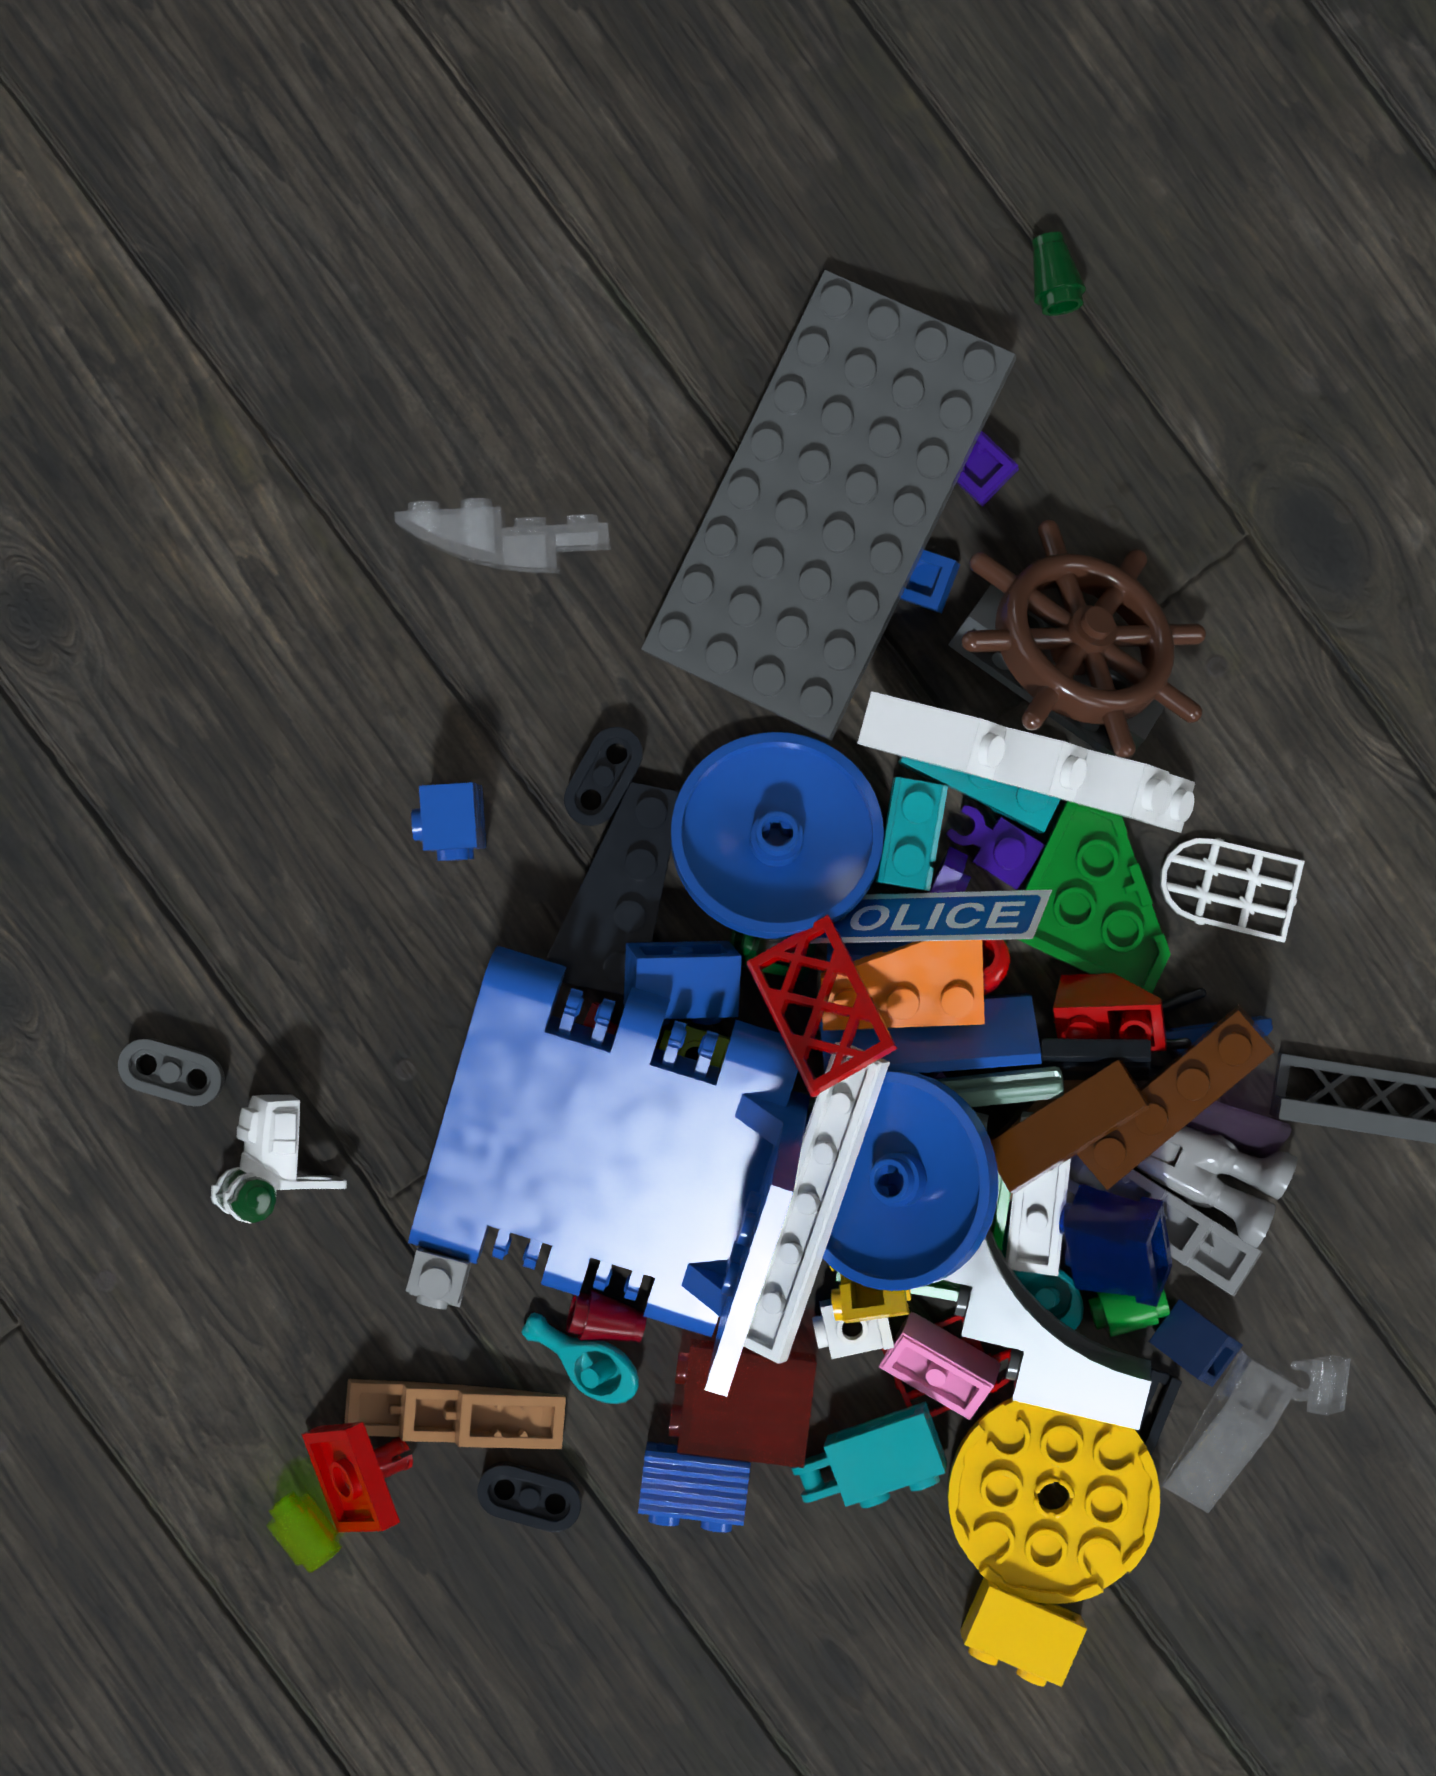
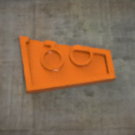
[821,940,985,1031]

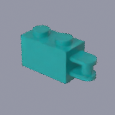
[791,1401,947,1508]

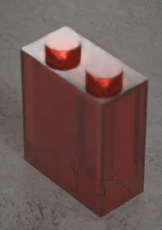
[669,1339,817,1468]

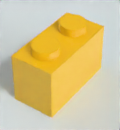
[960,1577,1087,1687]

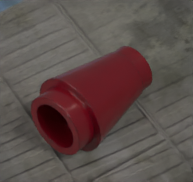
[566,1288,647,1342]

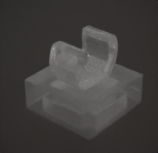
[1288,1355,1351,1416]

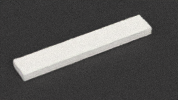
[743,1042,890,1364]

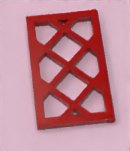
[747,915,898,1097]

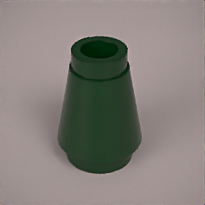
[1032,232,1086,316]

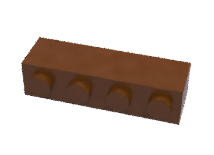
[1077,1005,1275,1190]

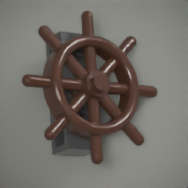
[948,520,1206,759]

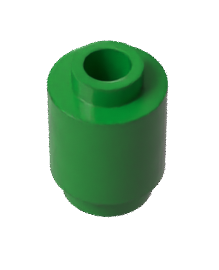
[1088,1273,1170,1337]

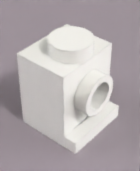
[812,1299,894,1359]

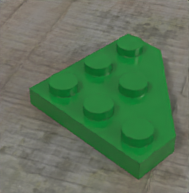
[1016,801,1171,993]

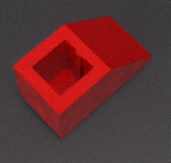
[1053,973,1167,1051]

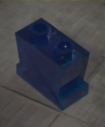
[1059,1184,1173,1307]

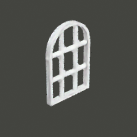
[1160,838,1305,943]

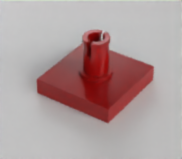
[301,1422,413,1532]

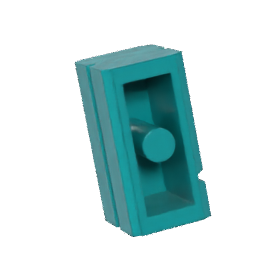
[875,777,948,891]

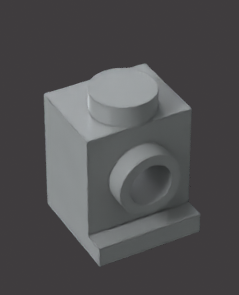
[406,1247,472,1309]

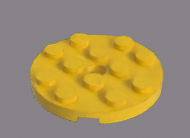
[947,1397,1160,1604]

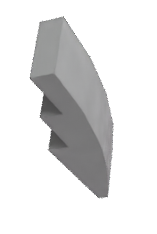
[1068,1154,1263,1296]

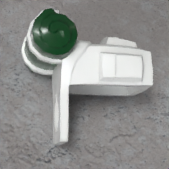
[210,1095,347,1224]

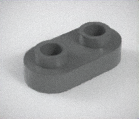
[118,1038,225,1107]

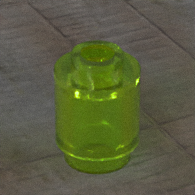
[266,1491,342,1573]

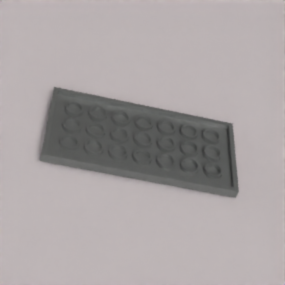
[641,270,1016,741]

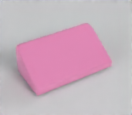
[879,1312,1001,1420]

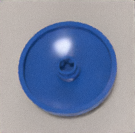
[671,732,884,939]
[803,1071,999,1291]

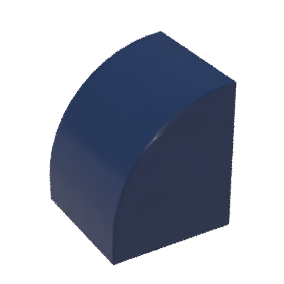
[1148,1299,1243,1387]

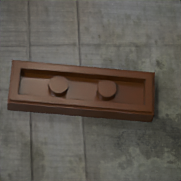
[991,1060,1150,1194]

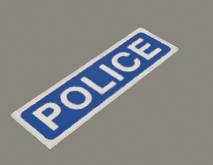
[810,890,1052,943]

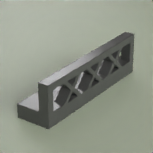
[1269,1053,1436,1144]

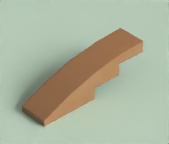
[345,1379,566,1449]

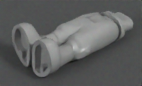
[1136,1126,1298,1248]

